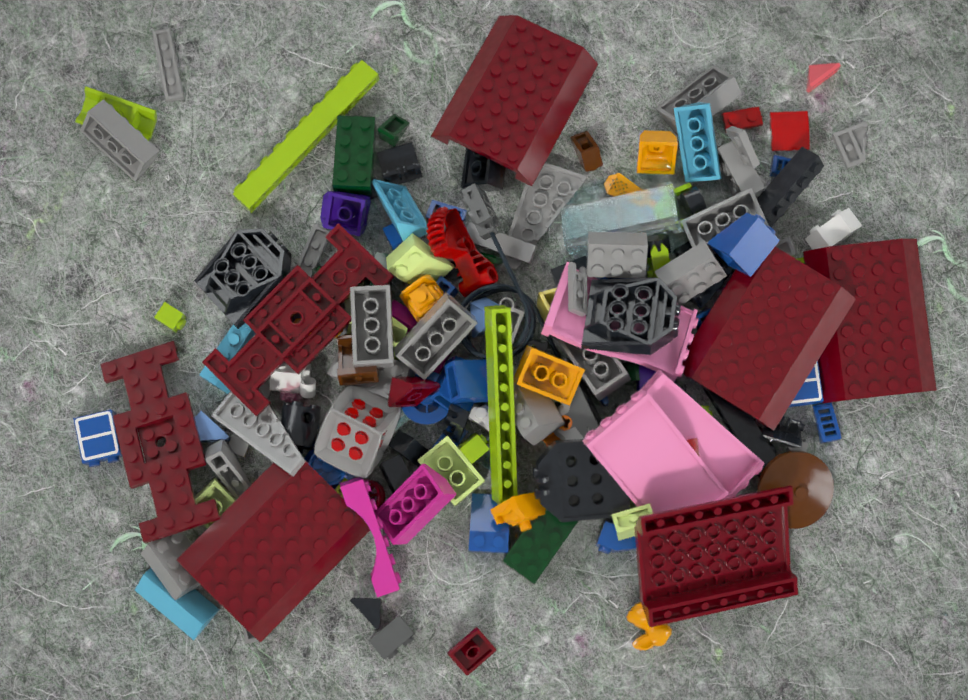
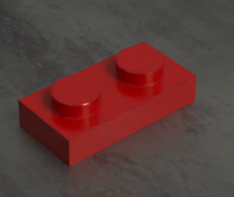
[722,106,763,133]

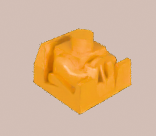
[637,130,678,174]
[399,274,444,323]
[490,492,546,532]

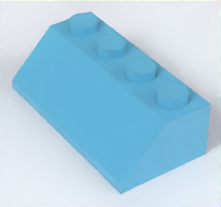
[199,323,256,394]

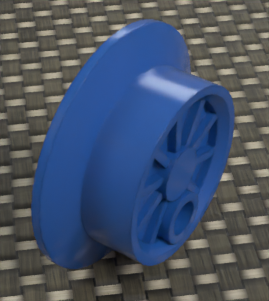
[401,372,448,425]
[304,450,355,490]

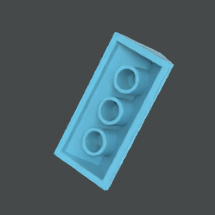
[674,102,722,183]
[372,179,428,241]
[135,568,220,640]

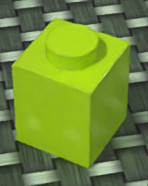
[154,302,187,333]
[458,433,489,464]

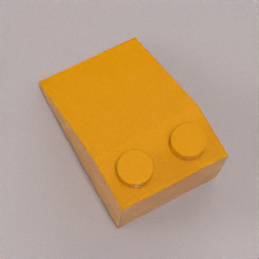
[513,345,585,406]

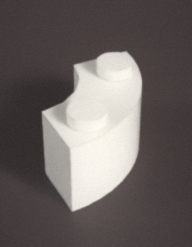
[805,208,862,250]

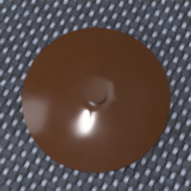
[757,451,834,529]

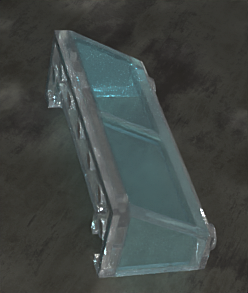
[561,182,683,256]

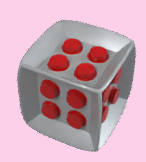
[314,385,400,478]

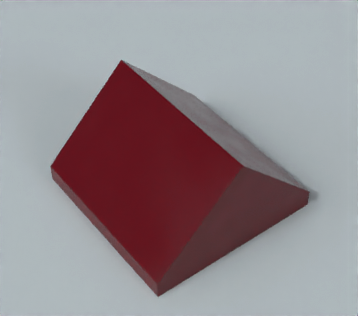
[388,376,440,407]
[447,627,497,676]

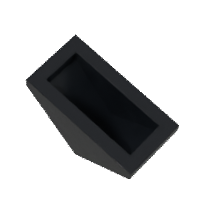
[388,430,429,467]
[350,598,382,630]

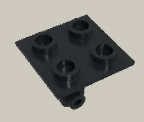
[376,142,423,185]
[763,416,805,448]

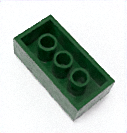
[332,115,377,195]
[502,509,578,585]

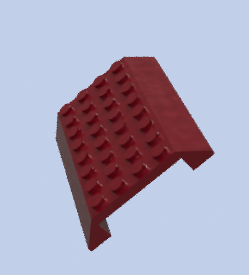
[431,15,598,186]
[803,238,937,403]
[682,246,856,431]
[176,462,370,643]
[634,485,798,627]

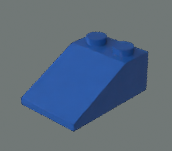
[469,493,509,554]
[595,521,636,554]

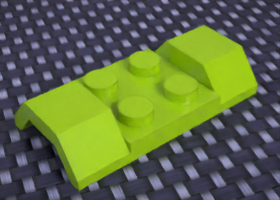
[75,86,157,141]

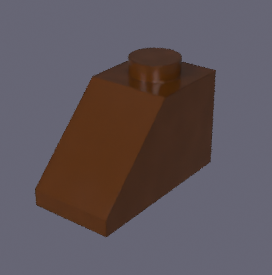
[570,130,603,172]

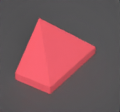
[806,63,841,93]

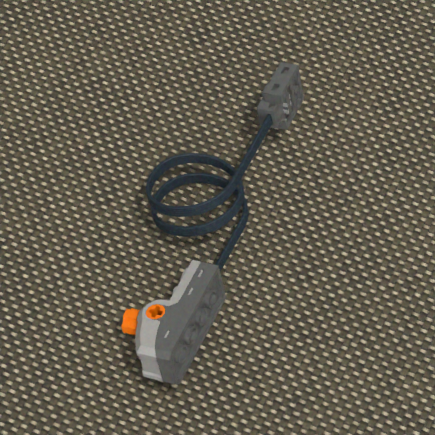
[461,183,602,460]

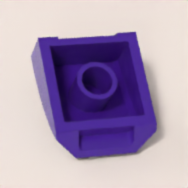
[320,191,371,237]

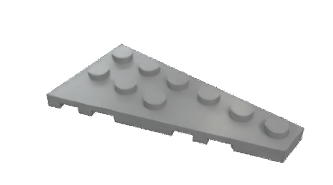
[499,163,588,271]
[211,388,306,477]

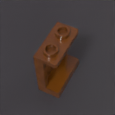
[337,334,379,386]

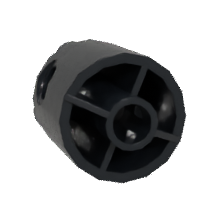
[280,401,321,455]

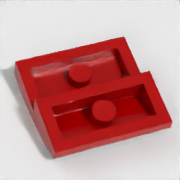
[770,111,810,151]

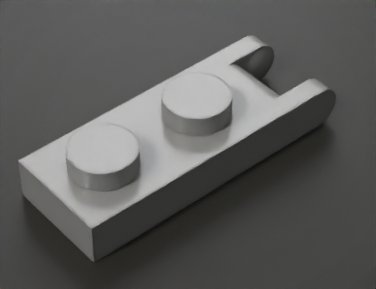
[568,262,588,317]

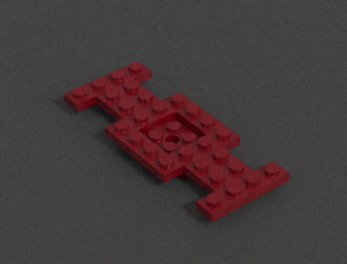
[202,223,394,417]
[100,341,221,543]

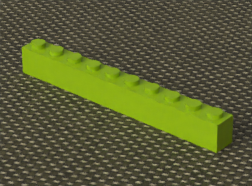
[233,60,379,213]
[484,305,518,504]

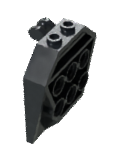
[194,228,292,329]
[581,278,681,355]
[533,439,630,522]

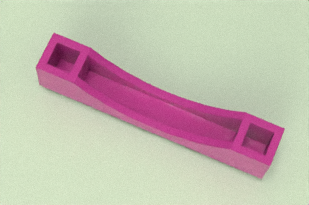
[340,477,402,597]

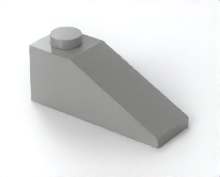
[205,439,251,499]

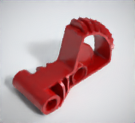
[426,206,499,297]

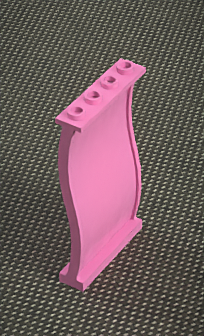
[541,262,699,382]
[639,369,765,497]
[582,389,732,513]

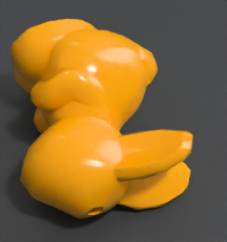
[626,602,672,650]

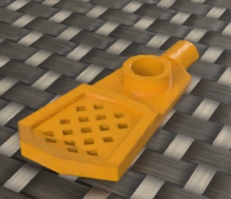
[604,173,658,210]

